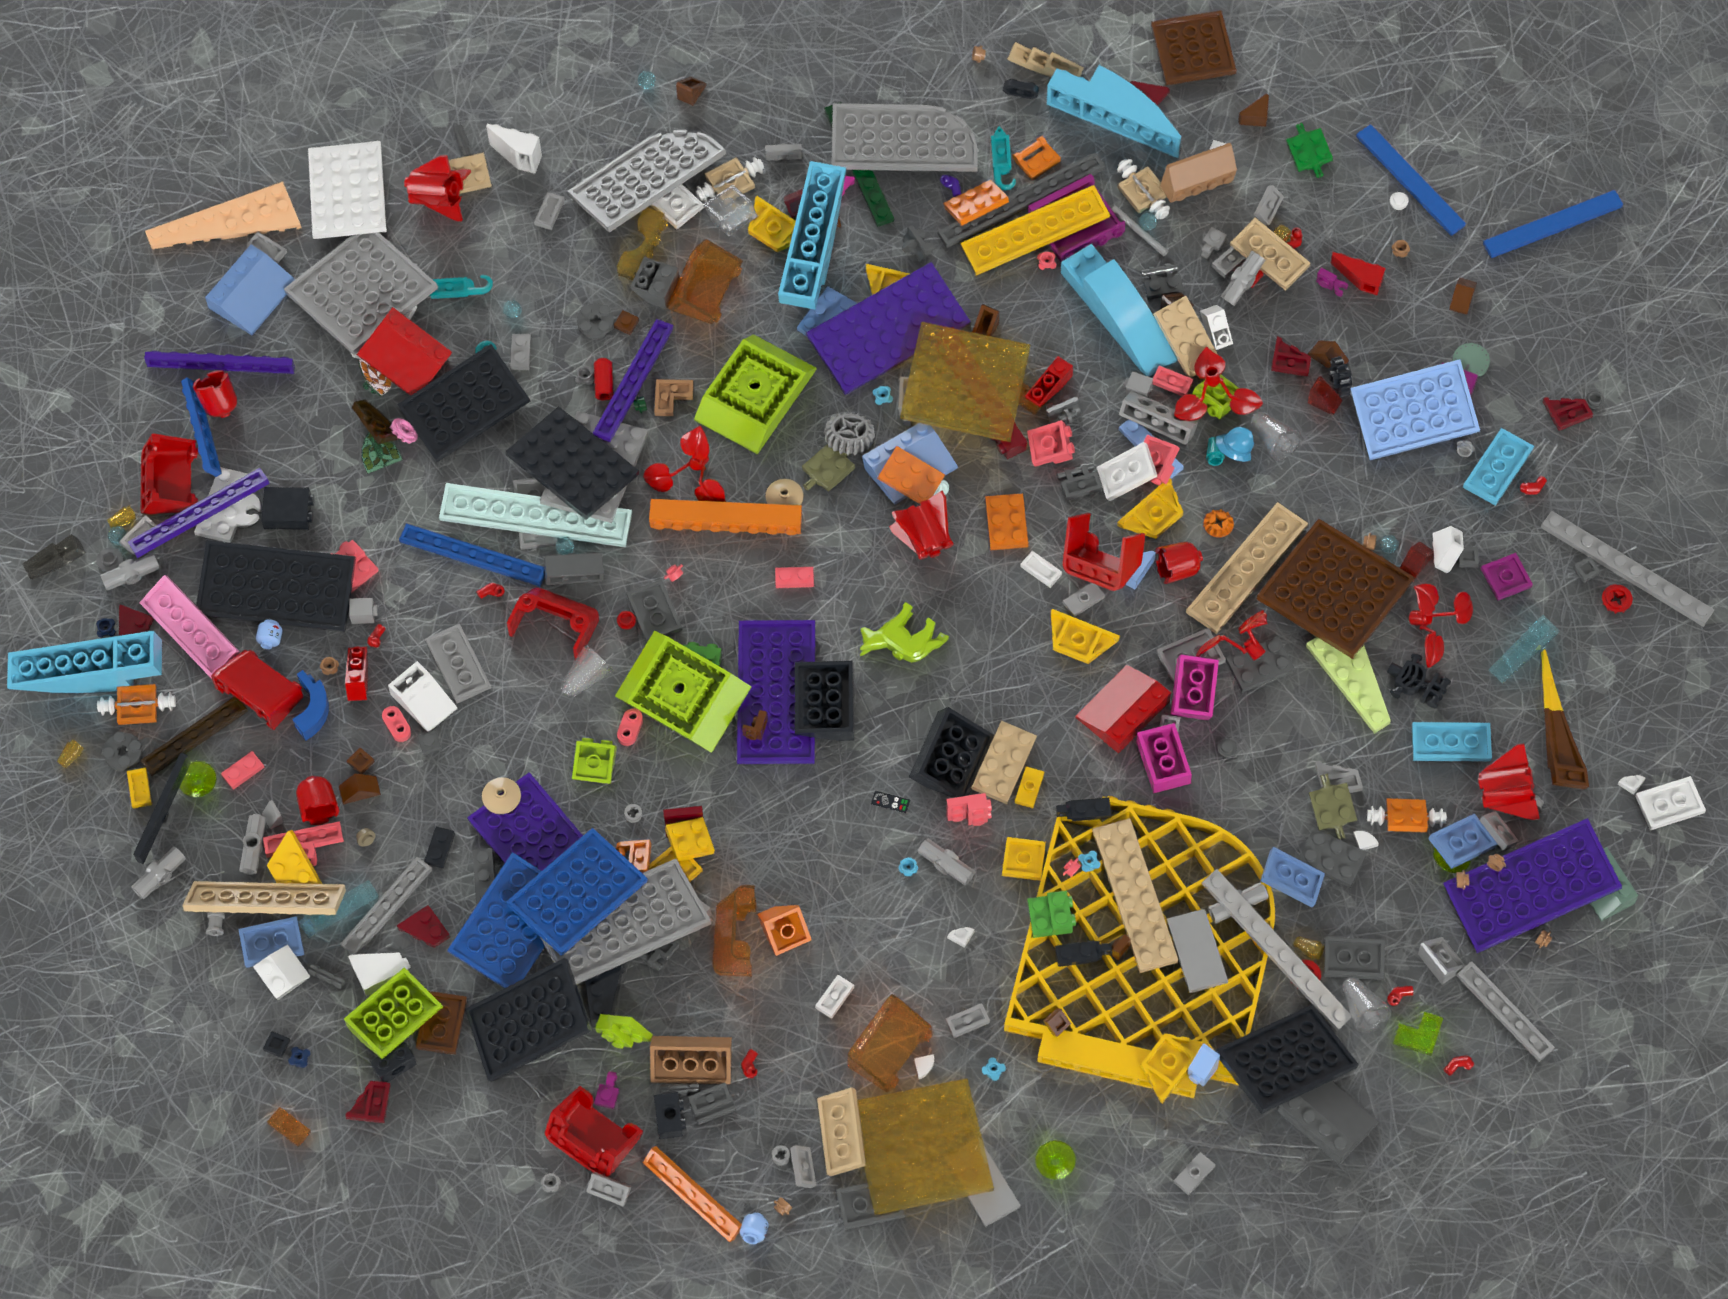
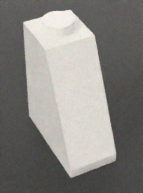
[348,953,411,996]

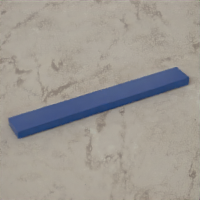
[1356,124,1466,236]
[1483,190,1623,258]
[399,523,545,587]

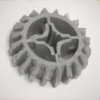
[824,411,875,456]

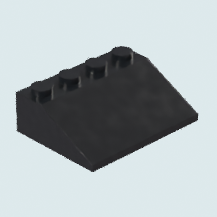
[795,661,854,741]
[909,707,995,798]

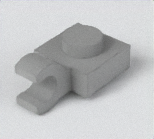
[1201,227,1227,259]

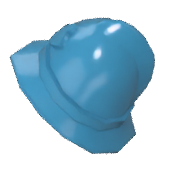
[1215,427,1254,462]

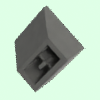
[630,257,680,309]

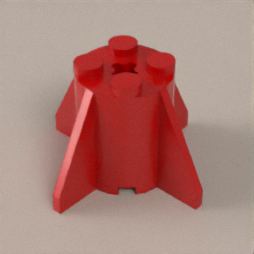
[404,155,471,221]
[889,491,954,560]
[1478,743,1540,820]

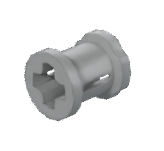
[206,912,225,936]

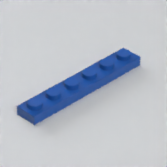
[181,377,222,477]

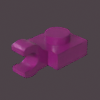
[1316,267,1348,297]
[594,1071,620,1109]

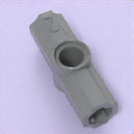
[1221,251,1266,306]
[100,553,160,591]
[239,814,267,875]
[918,838,975,885]
[131,846,186,900]
[1208,882,1269,923]

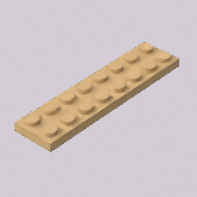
[1186,502,1308,634]
[1092,819,1178,973]
[183,881,346,915]

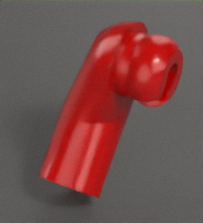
[1287,228,1303,249]
[1520,476,1547,495]
[1387,986,1413,1006]
[741,1049,758,1078]
[1443,1055,1474,1076]

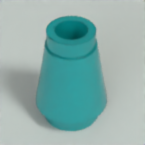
[1206,437,1225,466]

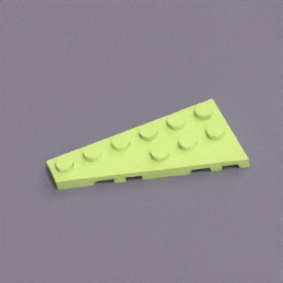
[1306,637,1391,734]

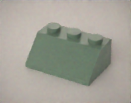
[1590,847,1638,921]

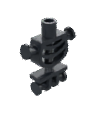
[1387,653,1451,708]

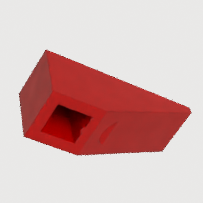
[1331,252,1386,295]
[1025,356,1073,407]
[345,646,368,701]

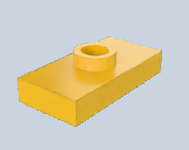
[127,767,152,809]
[1015,767,1045,808]

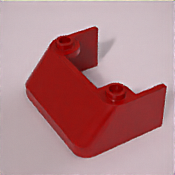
[1063,513,1145,591]
[507,587,599,662]

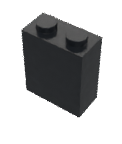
[261,487,314,530]

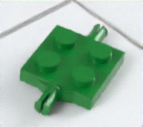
[1286,123,1333,178]

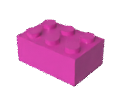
[1170,655,1219,720]
[1136,723,1192,793]

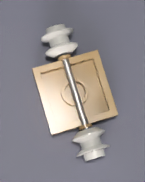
[696,157,764,204]
[1117,159,1170,219]

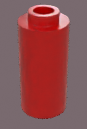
[594,358,614,401]

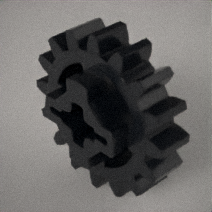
[1328,356,1352,397]

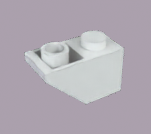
[1200,305,1233,350]
[1432,526,1464,573]

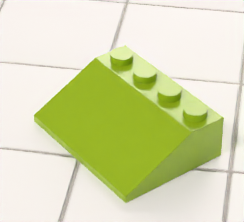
[344,967,443,1059]

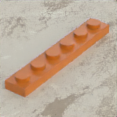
[643,1146,742,1242]

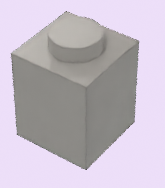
[1123,372,1153,398]
[349,598,378,624]

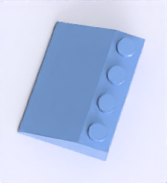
[205,245,296,335]
[862,420,958,505]

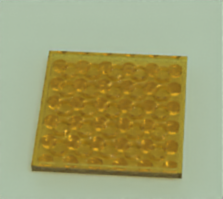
[900,322,1031,442]
[857,1078,994,1215]

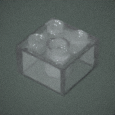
[703,184,758,237]

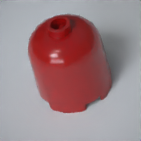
[193,370,238,418]
[1155,542,1203,584]
[296,776,339,825]

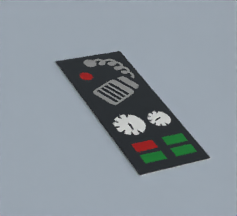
[871,791,910,813]

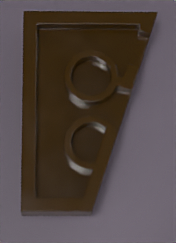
[352,399,400,444]

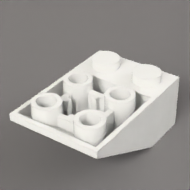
[486,124,542,174]
[388,661,457,732]

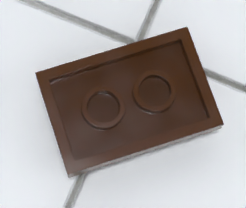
[416,991,467,1055]

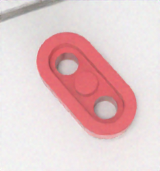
[382,706,411,742]
[617,708,643,746]

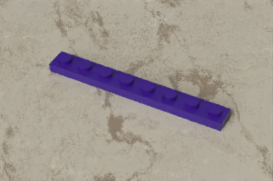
[593,319,673,442]
[144,351,295,374]
[128,468,270,558]

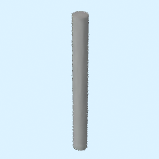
[1112,205,1168,256]

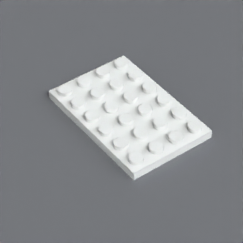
[308,141,387,239]

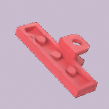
[263,821,344,867]

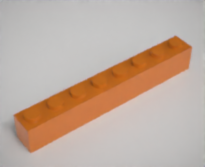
[649,499,802,535]

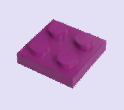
[1481,553,1533,601]

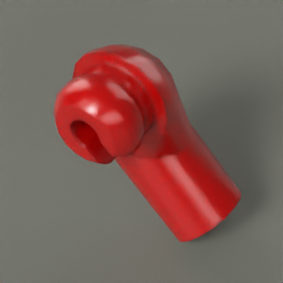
[476,583,505,599]
[367,624,386,648]

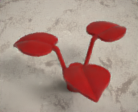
[1174,347,1263,421]
[643,426,726,502]
[1409,584,1473,668]
[1196,610,1267,661]

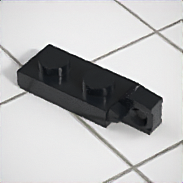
[1056,797,1111,821]
[1055,941,1112,967]

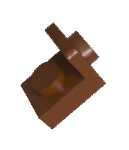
[742,710,768,740]

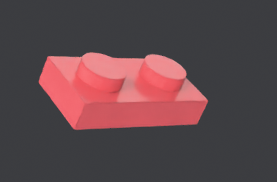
[1153,365,1193,396]
[775,567,814,588]
[221,751,265,790]

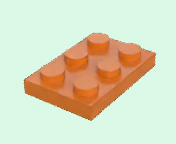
[944,180,1009,226]
[877,446,945,505]
[985,493,1028,550]

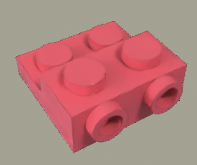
[1027,420,1075,467]
[1144,435,1180,486]
[330,540,379,593]
[947,793,992,826]

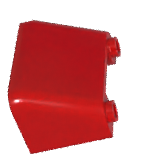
[140,433,198,515]
[211,650,304,730]
[545,1086,643,1177]

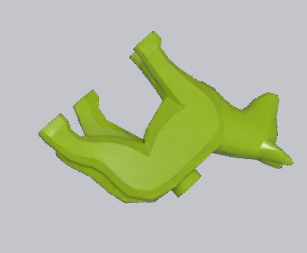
[860,602,949,663]

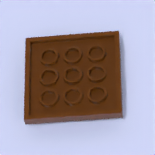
[1151,10,1237,85]

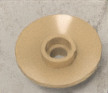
[766,479,803,505]
[482,777,521,814]

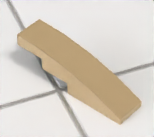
[1007,42,1083,77]

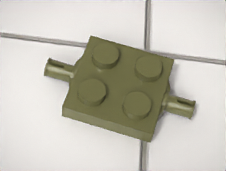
[802,444,855,492]
[1309,774,1357,840]

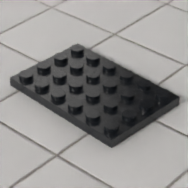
[397,344,531,462]
[506,406,639,520]
[465,958,592,1082]
[1216,1005,1359,1114]

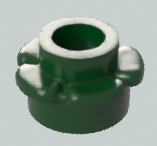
[633,396,647,414]

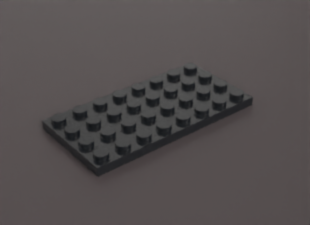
[196,540,356,632]

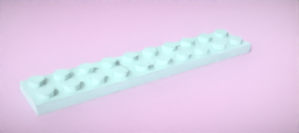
[439,483,632,547]

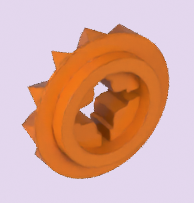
[1203,509,1234,538]

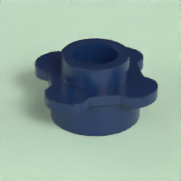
[96,618,116,637]
[288,1047,311,1068]

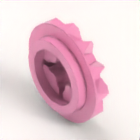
[390,418,418,444]

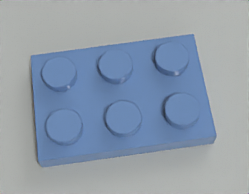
[797,287,857,335]
[1428,814,1497,869]
[1260,847,1325,907]
[238,916,304,968]

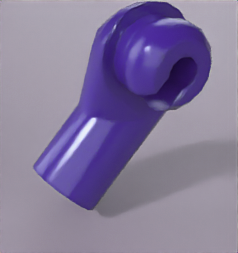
[940,175,962,197]

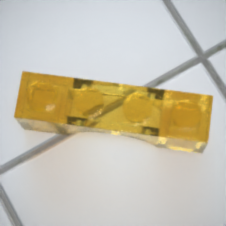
[617,208,667,280]

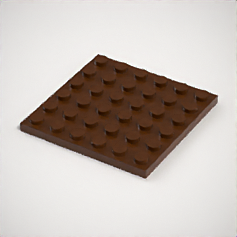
[1256,518,1415,659]

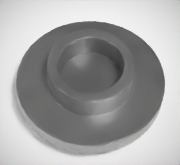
[96,548,123,572]

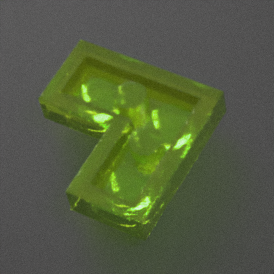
[1393,1012,1443,1056]

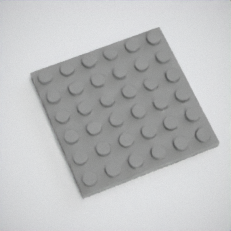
[284,232,438,355]

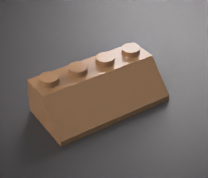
[1160,143,1237,203]
[650,1036,732,1084]

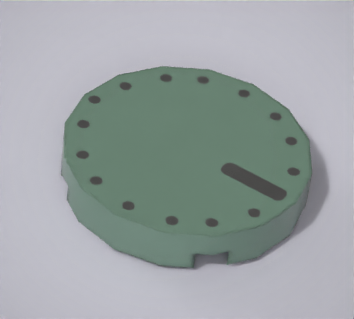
[1452,343,1490,376]

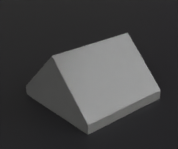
[1418,937,1465,985]

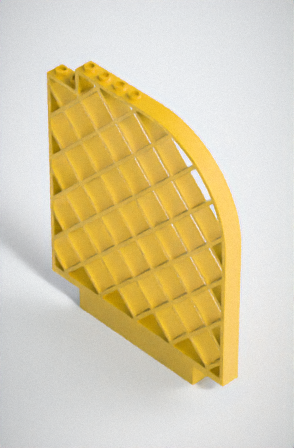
[1004,796,1275,1098]

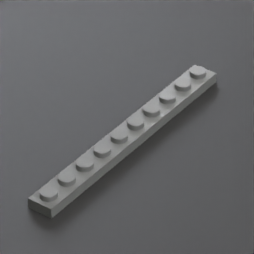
[1541,511,1715,627]
[1202,869,1352,1031]

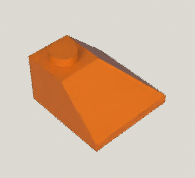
[757,905,812,956]

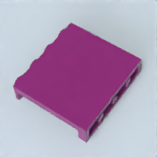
[1028,174,1125,262]

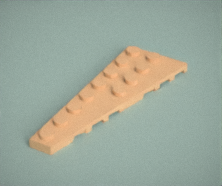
[145,182,301,249]

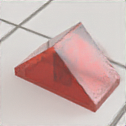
[1308,376,1343,415]
[1400,541,1434,580]

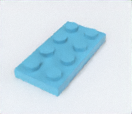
[1463,428,1534,506]
[1412,722,1492,761]

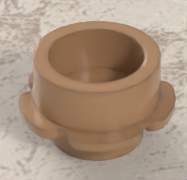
[972,45,986,63]
[1392,240,1410,257]
[1363,533,1377,550]
[320,657,339,675]
[1487,854,1506,871]
[1456,870,1469,890]
[1535,929,1552,948]
[774,1197,792,1216]

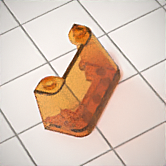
[667,239,743,324]
[713,885,756,977]
[847,994,934,1093]

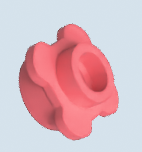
[1037,252,1057,270]
[664,564,683,582]
[1063,858,1081,877]

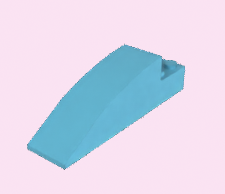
[1047,65,1181,158]
[778,161,846,310]
[1061,244,1178,377]
[7,631,162,693]

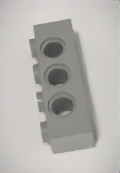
[1119,390,1199,445]

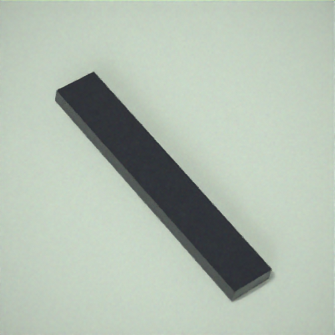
[133,753,191,864]

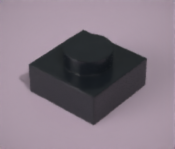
[263,1031,290,1058]

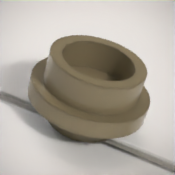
[356,828,376,846]

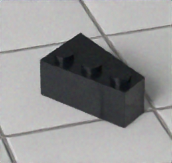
[585,963,624,1028]

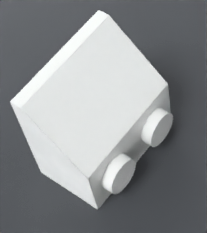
[253,945,310,1000]

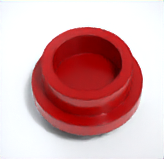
[617,611,636,630]

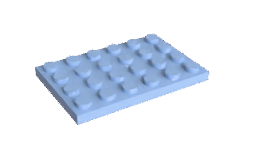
[1351,359,1480,460]

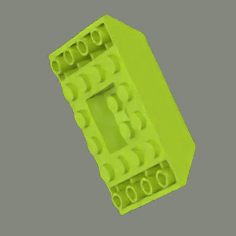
[694,334,817,454]
[615,631,751,753]

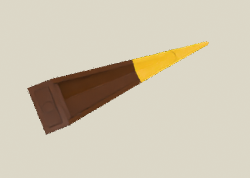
[1541,649,1589,790]

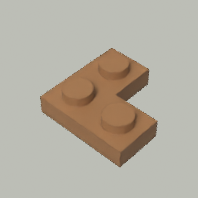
[654,379,694,416]

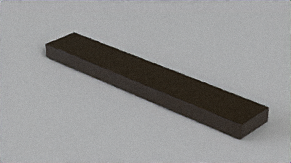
[140,696,248,776]

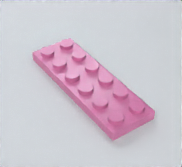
[139,575,240,679]

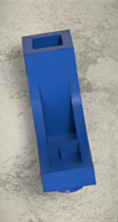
[292,670,329,741]

